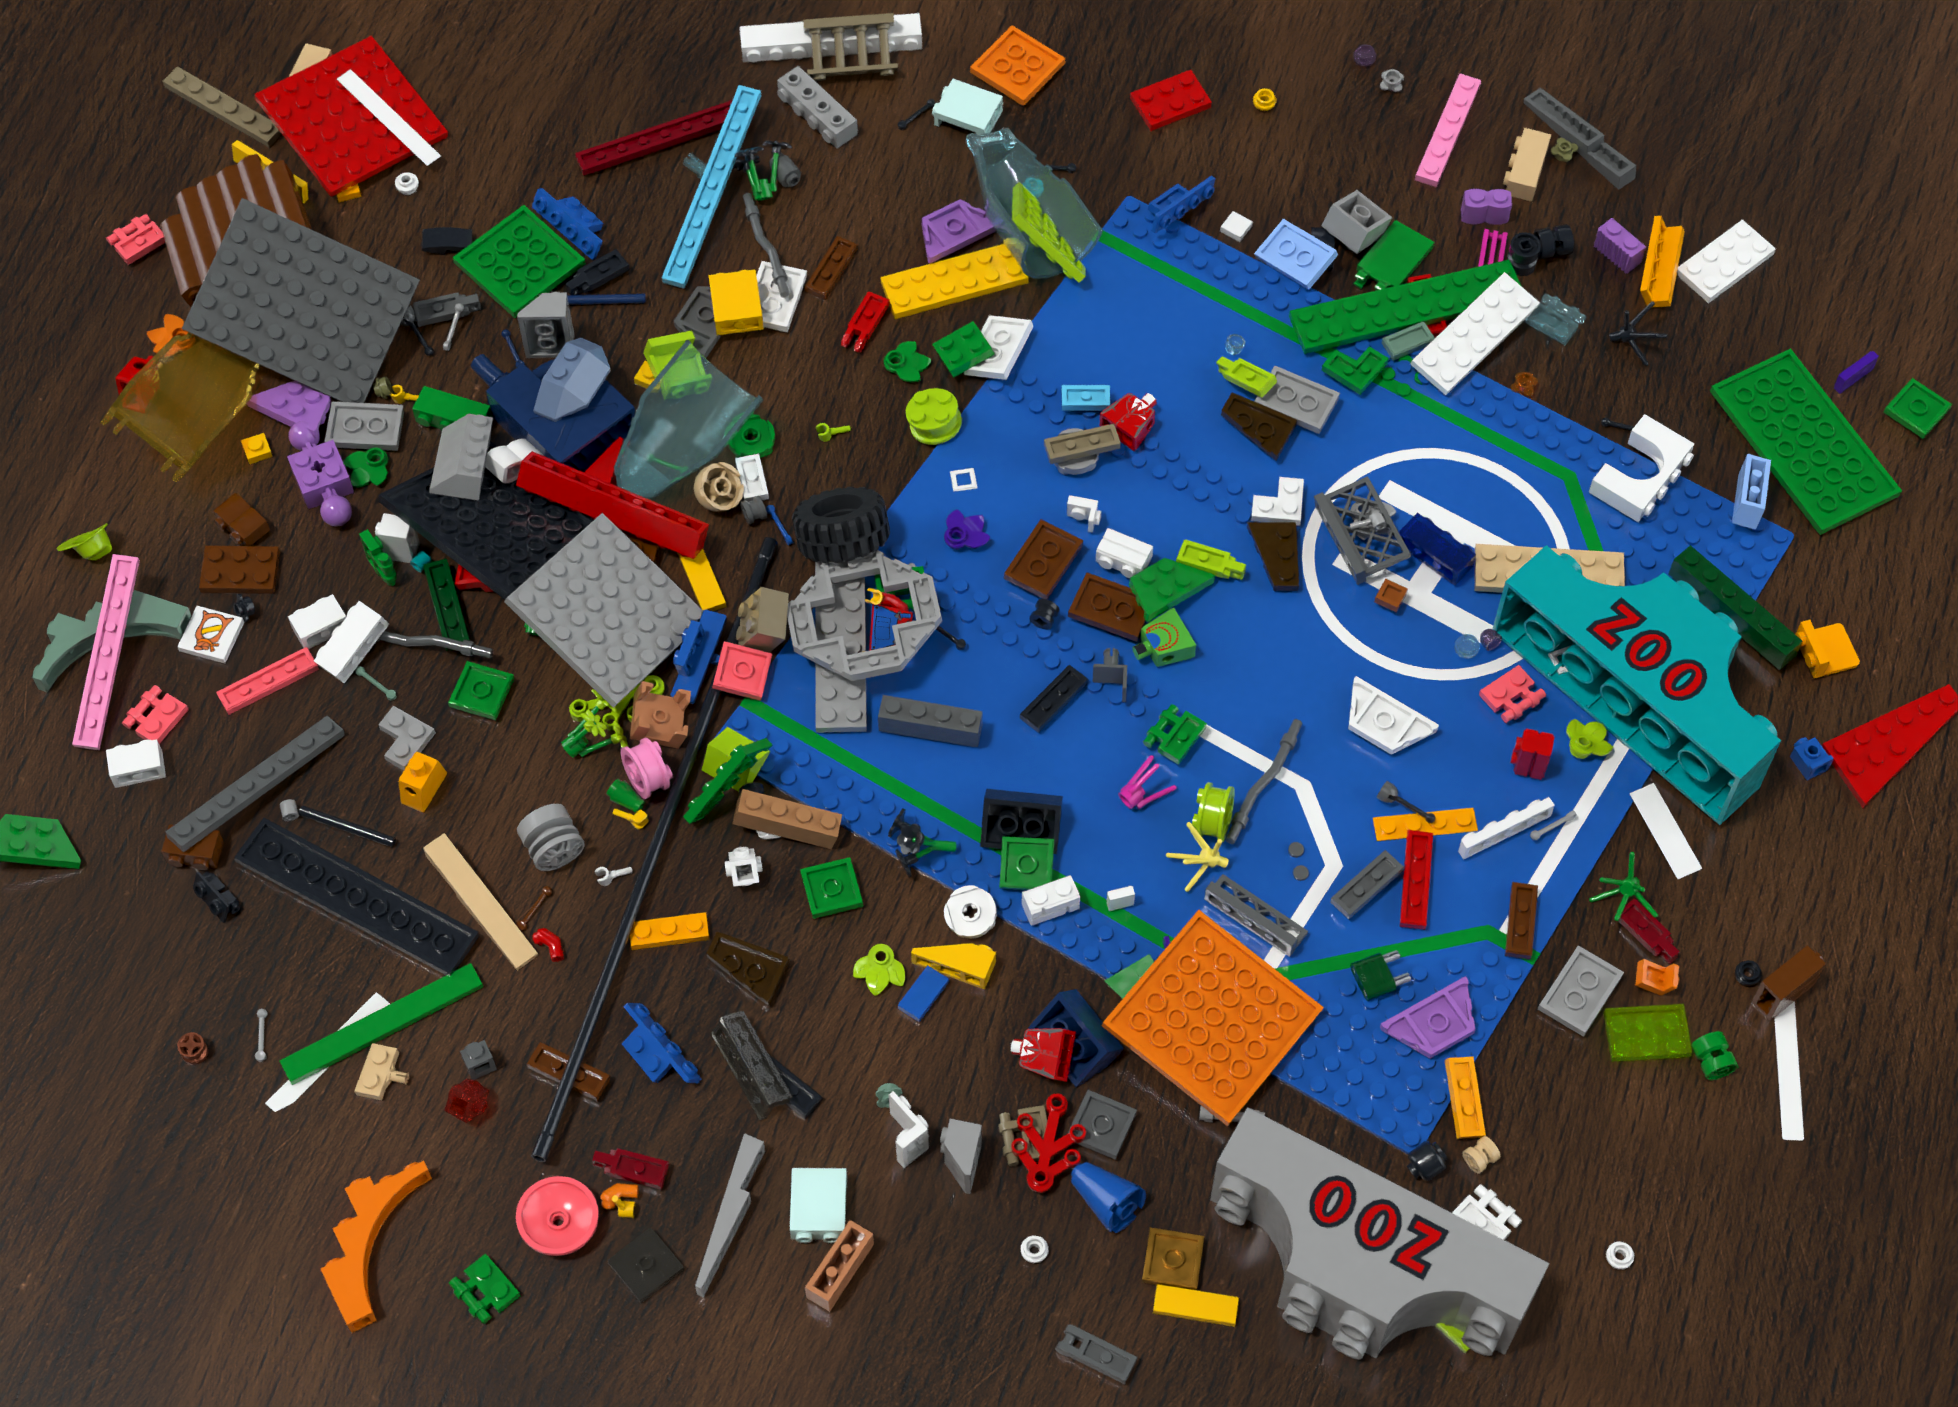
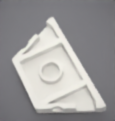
[1348,676,1439,755]

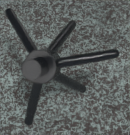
[1610,301,1667,366]

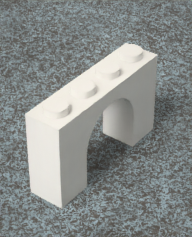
[1589,414,1694,523]

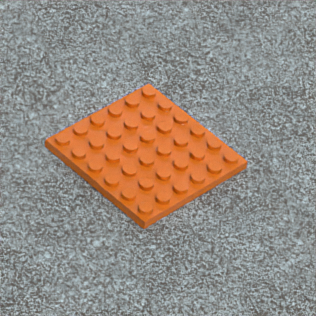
[1101,910,1324,1126]

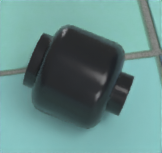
[1407,1141,1448,1181]

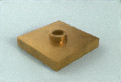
[1142,1228,1204,1290]

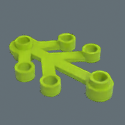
[569,675,665,730]

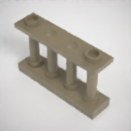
[803,13,898,81]

